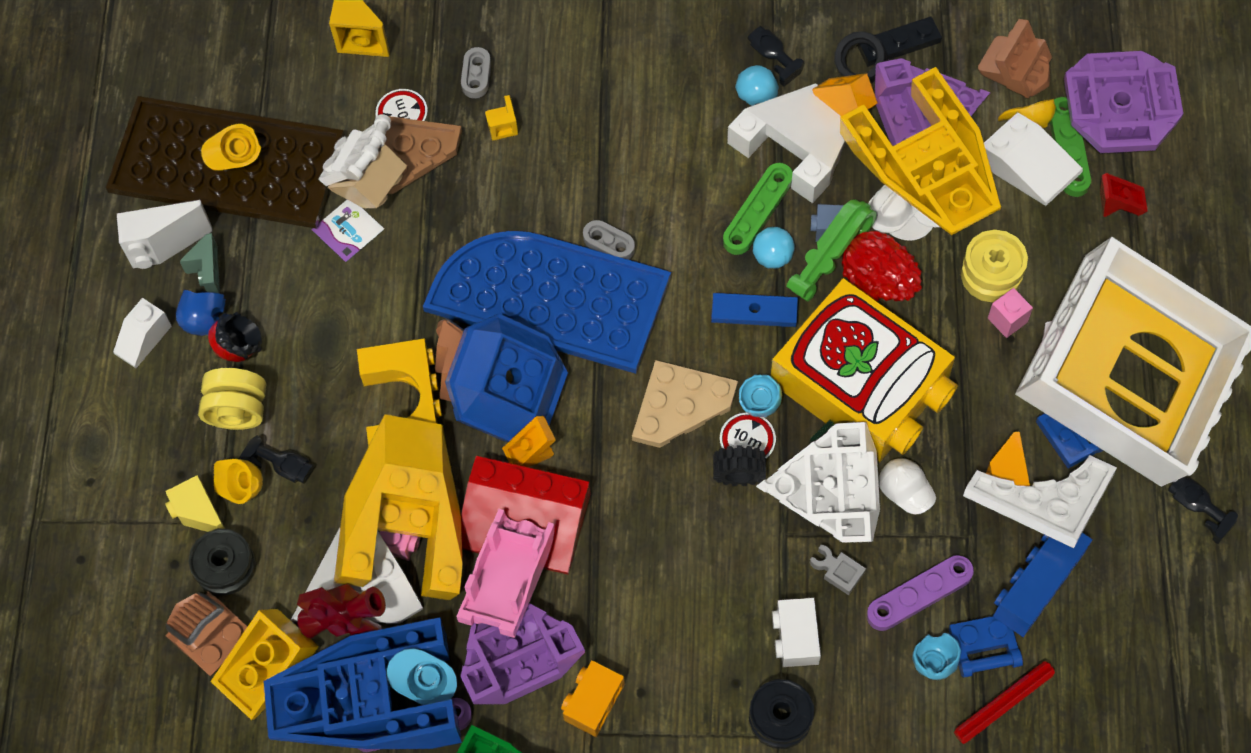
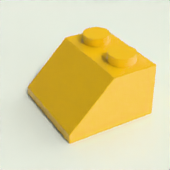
[329,0,390,57]

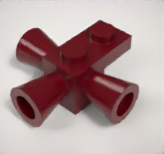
[297,584,386,638]

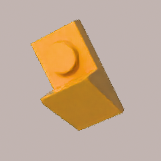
[502,416,556,467]

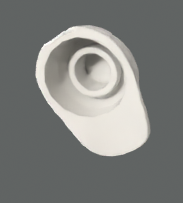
[879,458,936,515]

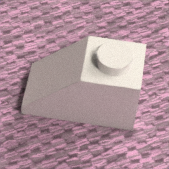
[113,298,172,368]

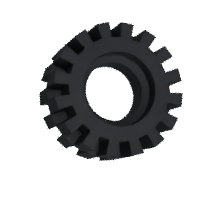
[713,445,766,486]

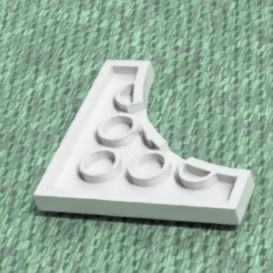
[963,455,1117,548]

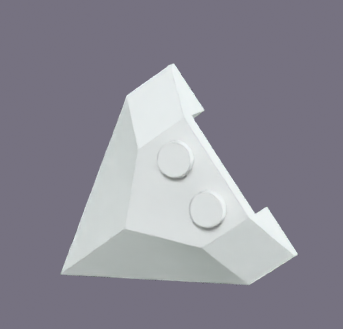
[756,422,880,542]
[291,528,423,625]

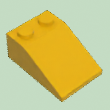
[210,609,319,720]

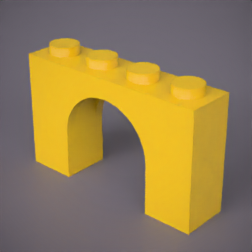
[357,338,445,446]

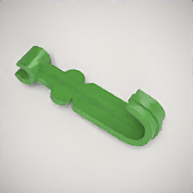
[786,199,877,302]

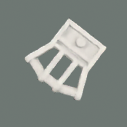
[319,114,391,186]

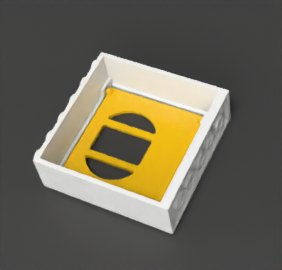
[1015,237,1251,487]

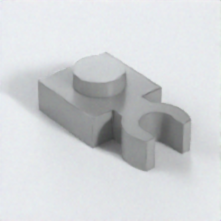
[810,545,866,595]

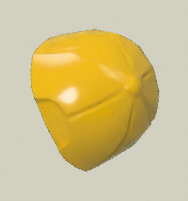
[998,99,1056,128]
[201,124,261,170]
[214,459,263,504]

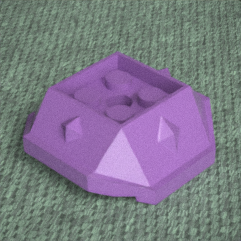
[1064,51,1183,153]

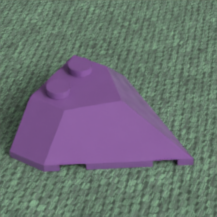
[875,58,990,146]
[461,603,585,704]

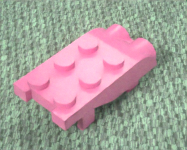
[456,509,554,638]

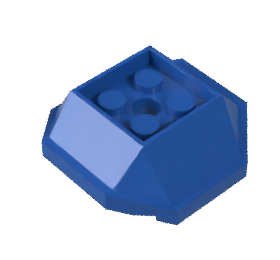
[445,314,568,442]

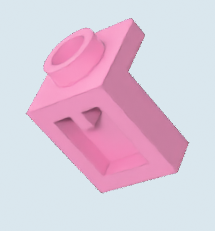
[379,531,420,561]

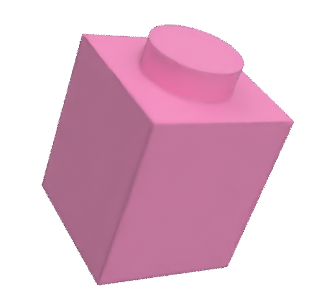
[988,288,1033,338]

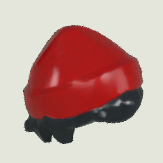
[208,312,263,362]

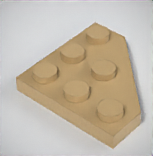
[632,360,738,448]

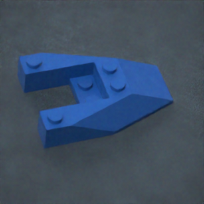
[263,618,462,749]

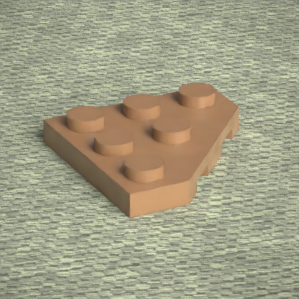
[385,116,462,194]

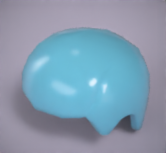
[735,65,779,106]
[753,227,795,269]
[739,375,782,418]
[912,633,961,680]

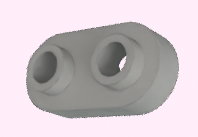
[461,47,491,98]
[583,220,635,260]

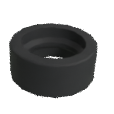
[835,31,887,83]

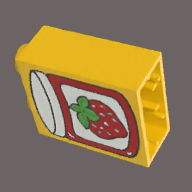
[771,278,958,463]

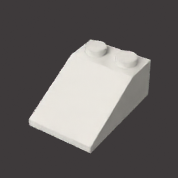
[984,112,1083,206]
[117,200,212,269]

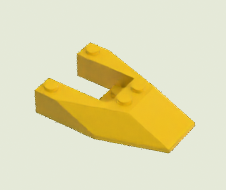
[840,67,1001,235]
[334,414,463,600]

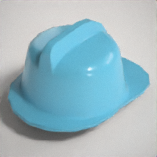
[387,648,457,705]

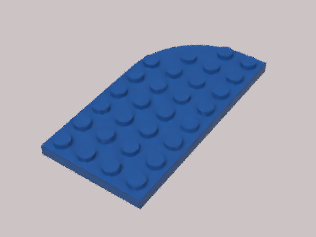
[423,231,671,374]

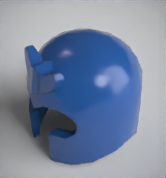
[176,290,226,336]

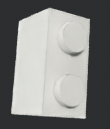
[772,598,820,667]

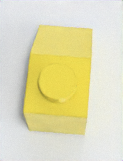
[165,476,225,532]

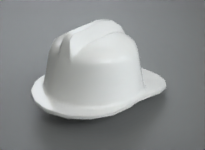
[868,185,918,233]

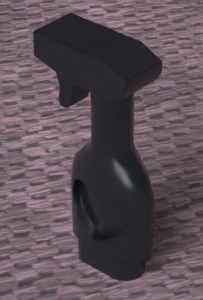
[748,26,804,87]
[238,435,314,484]
[1168,477,1238,544]

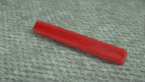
[954,661,1055,744]

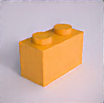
[561,660,625,737]

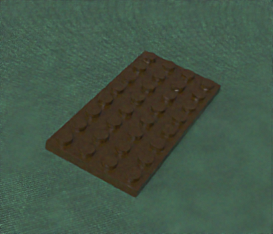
[106,96,345,229]

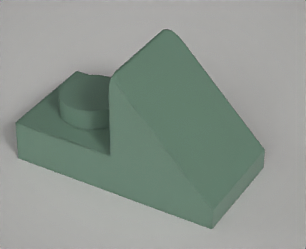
[180,233,220,294]

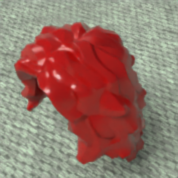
[842,231,922,302]

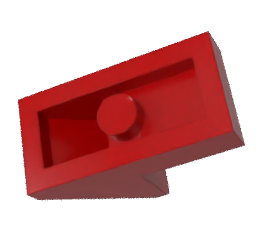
[1100,173,1148,217]

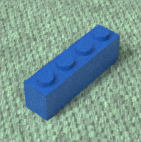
[993,533,1093,638]

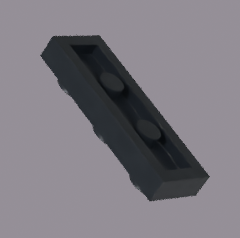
[857,16,942,67]

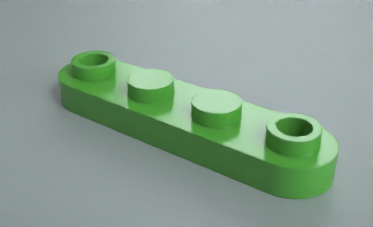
[1050,97,1091,197]
[723,163,793,255]

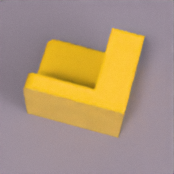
[485,95,518,141]

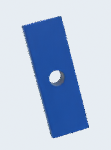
[711,293,798,327]

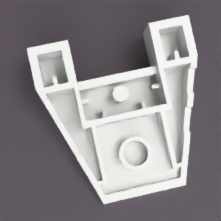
[727,83,846,203]

